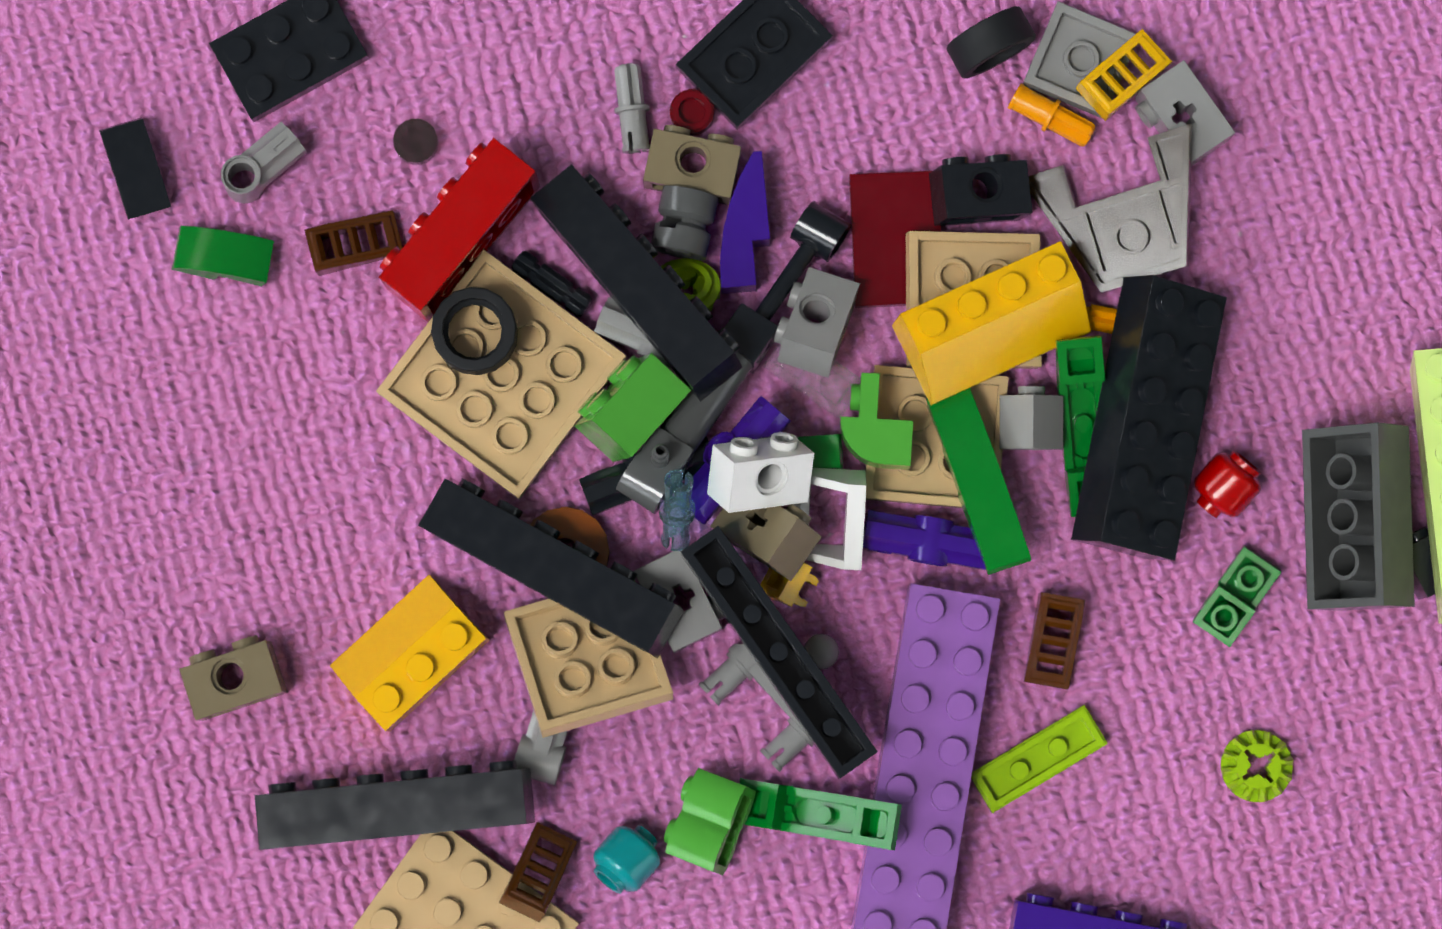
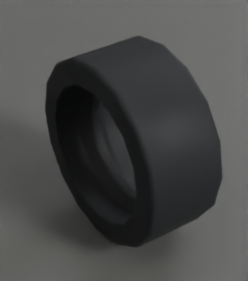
[946,6,1036,78]
[431,287,518,375]

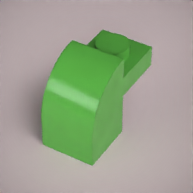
[840,372,913,470]

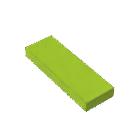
[971,705,1108,813]

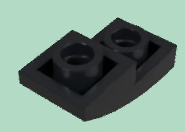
[99,117,171,220]

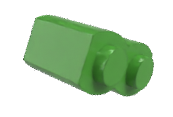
[664,768,756,876]

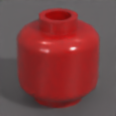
[1194,450,1261,518]

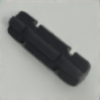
[511,251,592,317]

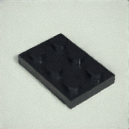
[209,0,369,123]
[676,0,833,130]

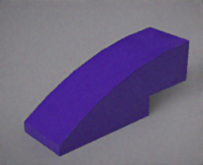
[720,151,770,294]

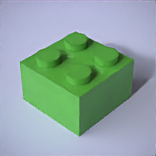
[574,353,691,462]

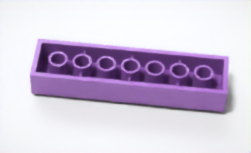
[851,583,1000,929]

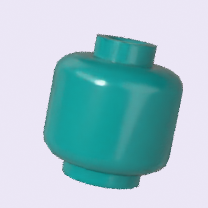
[594,825,660,894]

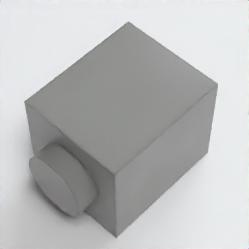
[999,386,1063,450]

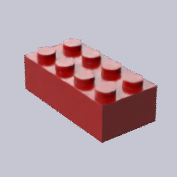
[379,137,540,322]

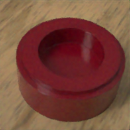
[670,89,714,136]

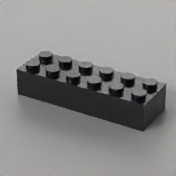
[1071,275,1227,561]

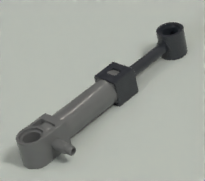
[616,201,851,514]

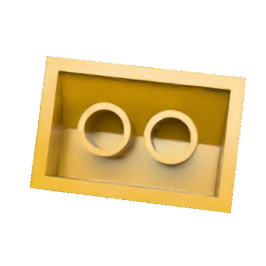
[330,575,490,732]

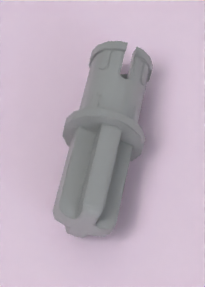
[614,63,650,154]

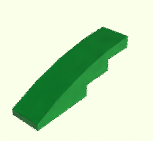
[926,388,1031,575]

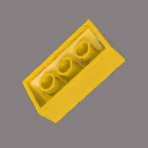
[892,241,1091,406]

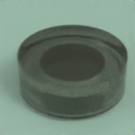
[393,119,439,165]

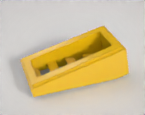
[1076,29,1172,121]

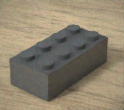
[1302,422,1415,611]

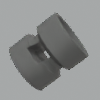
[651,185,719,261]

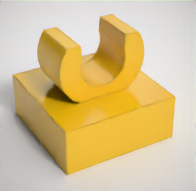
[760,563,819,607]

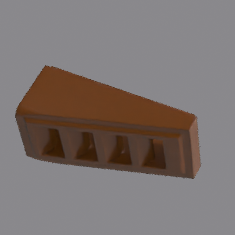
[305,210,403,276]
[1024,592,1086,690]
[499,822,577,922]

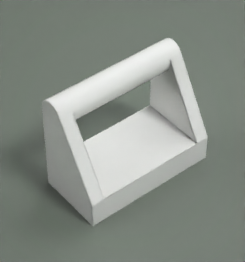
[793,468,867,570]

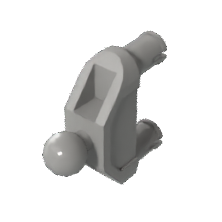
[698,634,839,772]

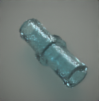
[659,470,695,551]

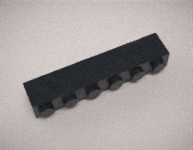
[530,164,743,402]
[418,478,684,658]
[681,526,878,779]
[255,760,535,850]

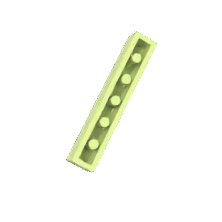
[1410,348,1442,624]

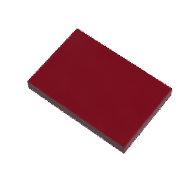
[849,171,941,308]

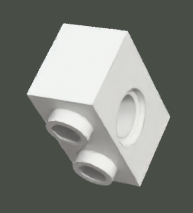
[707,432,814,513]

